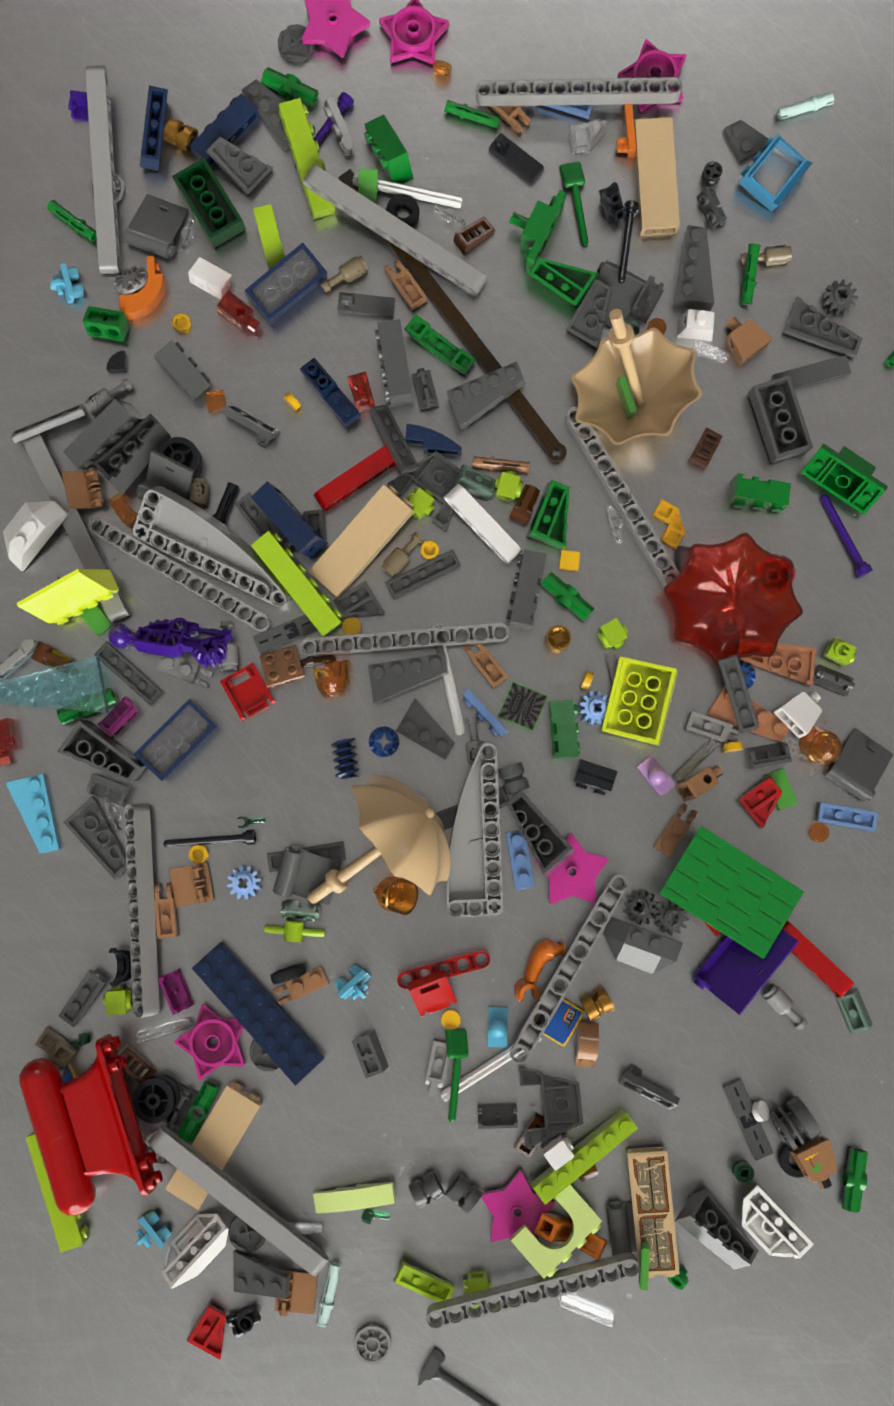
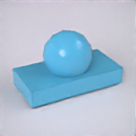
[487,1006,508,1048]

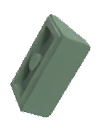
[455,464,495,501]
[836,988,872,1034]

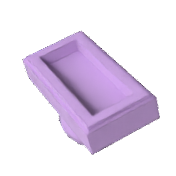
[636,755,676,797]

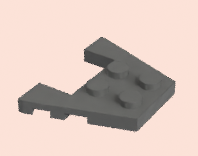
[387,451,460,530]
[519,1068,584,1148]

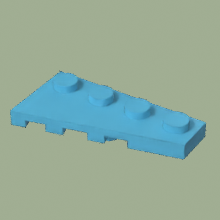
[6,774,61,853]

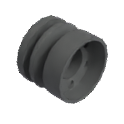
[769,1096,822,1151]

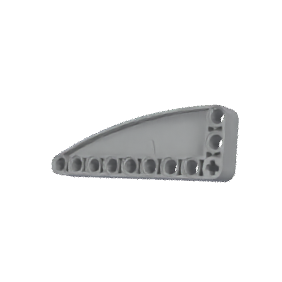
[133,486,291,607]
[447,741,503,918]

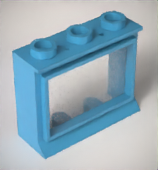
[738,133,813,212]

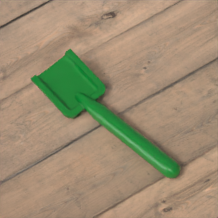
[559,162,589,246]
[445,1030,469,1122]

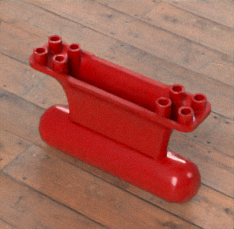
[19,1034,163,1216]

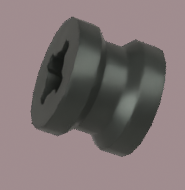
[701,161,723,186]

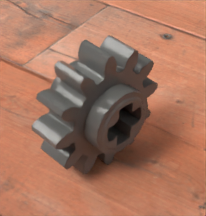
[823,279,858,315]
[624,890,659,925]
[654,901,689,936]

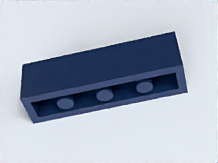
[140,85,168,171]
[190,93,260,167]

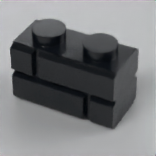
[572,759,618,796]

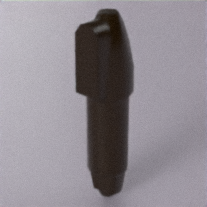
[300,655,336,668]

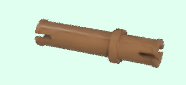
[472,456,530,474]

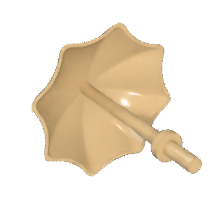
[571,309,702,446]
[307,775,451,904]

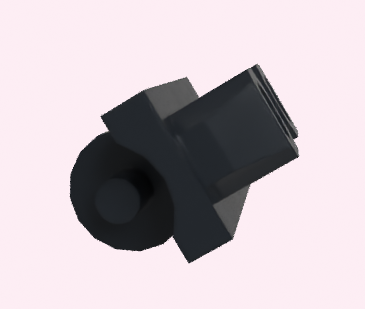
[599,182,626,223]

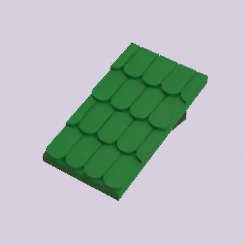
[660,826,804,959]

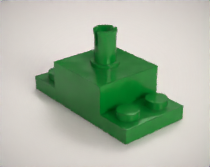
[509,190,566,273]
[801,443,888,515]

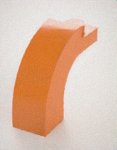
[119,256,167,320]
[534,1213,608,1260]

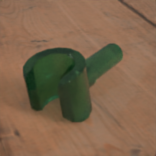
[237,816,265,828]
[68,1033,90,1046]
[361,1209,390,1224]

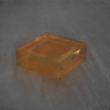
[205,389,227,413]

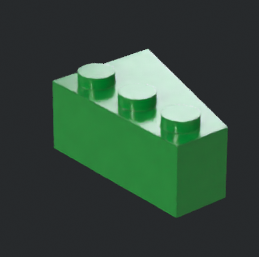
[364,114,414,184]
[529,257,600,307]
[728,473,791,512]
[527,480,570,550]
[549,699,580,759]

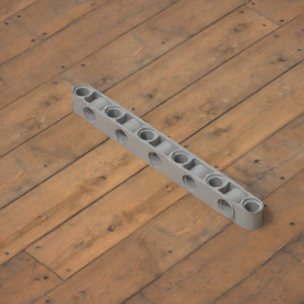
[510,874,628,1063]

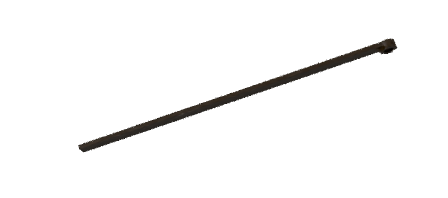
[338,169,567,463]

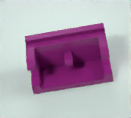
[98,696,141,738]
[158,968,195,1015]

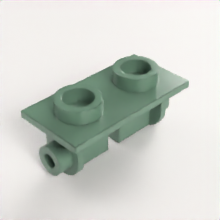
[280,900,321,922]

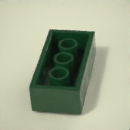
[172,157,246,248]

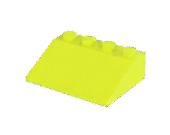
[17,569,119,625]
[602,656,678,746]

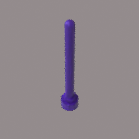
[295,92,354,169]
[821,494,873,578]

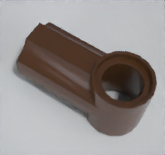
[509,484,540,525]
[31,641,73,673]

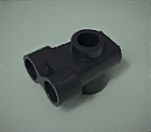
[226,1307,261,1338]

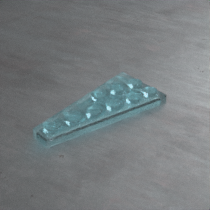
[0,656,109,713]

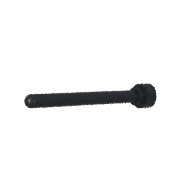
[618,200,639,283]
[163,829,256,847]

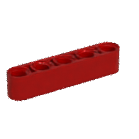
[313,445,396,511]
[782,920,854,998]
[397,949,490,989]

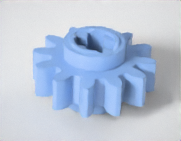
[577,691,608,724]
[227,865,262,900]

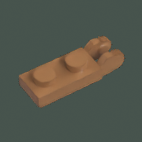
[484,92,530,133]
[384,259,428,311]
[462,643,509,689]
[653,803,698,858]
[154,882,178,939]
[272,966,329,1005]

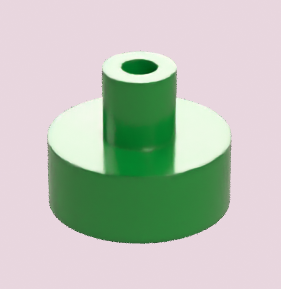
[668,1267,689,1290]

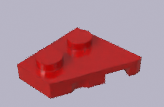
[739,776,782,828]
[187,1304,226,1360]

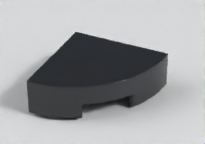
[106,351,127,372]

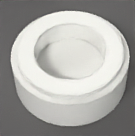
[752,1101,770,1122]

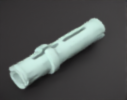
[776,92,834,121]
[315,1262,341,1327]

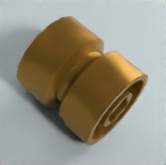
[163,117,198,152]
[545,625,571,653]
[579,987,616,1022]

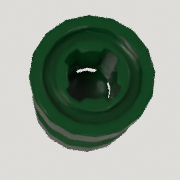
[731,1158,754,1184]

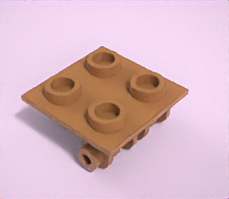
[62,468,104,509]
[259,644,305,688]
[169,862,214,907]
[275,1270,318,1316]

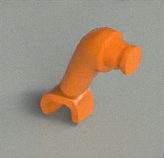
[514,939,565,1002]

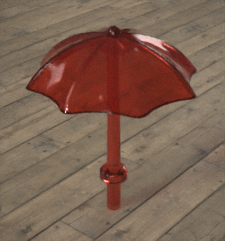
[664,533,803,667]

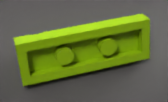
[393,1261,455,1302]

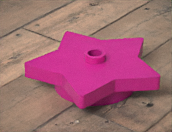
[302,0,370,58]
[379,0,449,65]
[617,39,687,113]
[535,833,609,904]
[174,1004,245,1080]
[481,1170,555,1242]

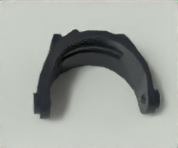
[109,948,131,987]

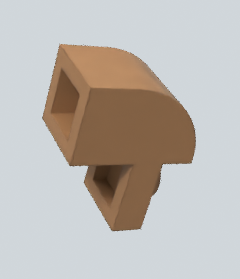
[575,1021,599,1068]

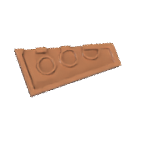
[737,639,816,686]
[706,685,789,742]

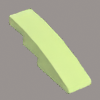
[313,1182,396,1213]

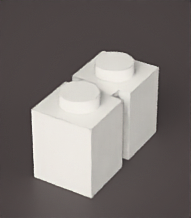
[541,1133,575,1171]

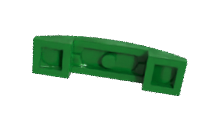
[404,314,476,375]

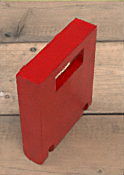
[220,663,276,721]
[407,969,457,1017]

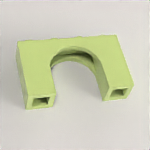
[510,1185,602,1279]

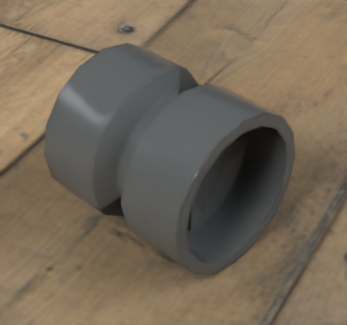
[498,762,530,795]
[408,1171,445,1209]
[445,1174,482,1213]

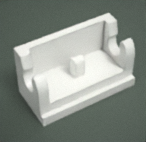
[188,257,232,300]

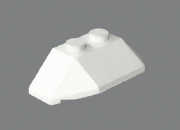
[3,501,68,571]
[741,1185,814,1259]
[161,1213,229,1288]

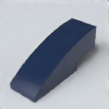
[405,424,462,456]

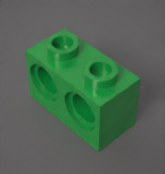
[82,306,129,342]

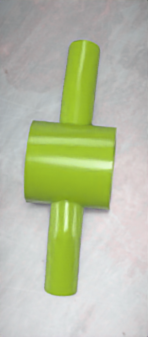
[264,920,324,942]

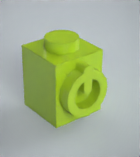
[494,471,524,502]
[406,487,435,521]
[597,618,629,649]
[823,637,857,666]
[103,985,133,1015]
[463,1271,492,1306]

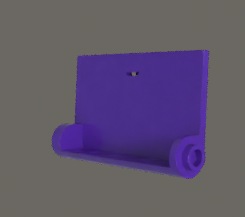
[693,929,799,1015]

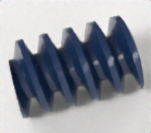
[331,738,360,779]

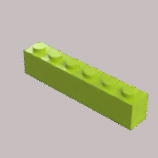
[279,98,335,220]
[251,531,343,636]
[529,1109,638,1205]
[25,1132,89,1253]

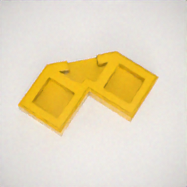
[652,499,686,551]

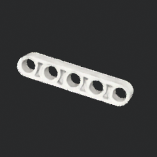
[444,484,522,565]

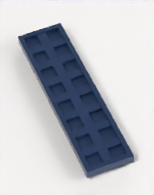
[192,942,325,1086]

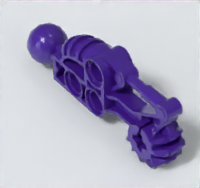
[108,618,232,668]

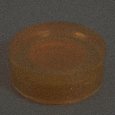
[433,60,452,76]
[647,318,667,335]
[808,823,829,842]

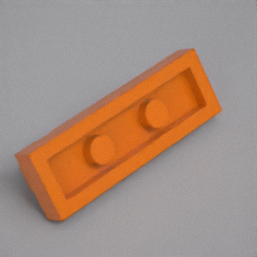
[616,104,636,158]

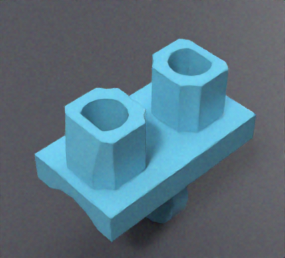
[50,263,84,304]
[334,964,372,1000]
[135,1211,171,1249]

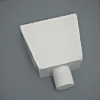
[677,309,715,341]
[773,691,822,738]

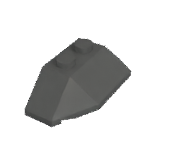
[603,917,683,974]

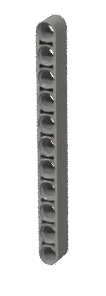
[85,65,121,274]
[476,77,682,106]
[303,165,487,296]
[565,407,681,589]
[23,433,130,624]
[88,517,271,633]
[300,623,509,657]
[124,803,160,1018]
[148,1125,329,1276]
[427,1252,640,1329]

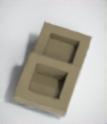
[35,1026,76,1068]

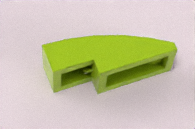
[253,204,285,270]

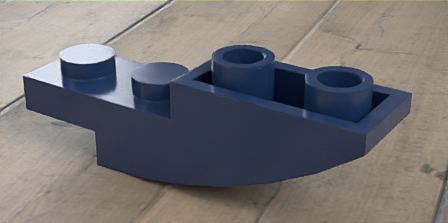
[300,358,361,427]

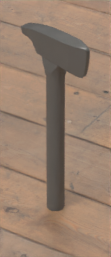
[418,1349,493,1406]

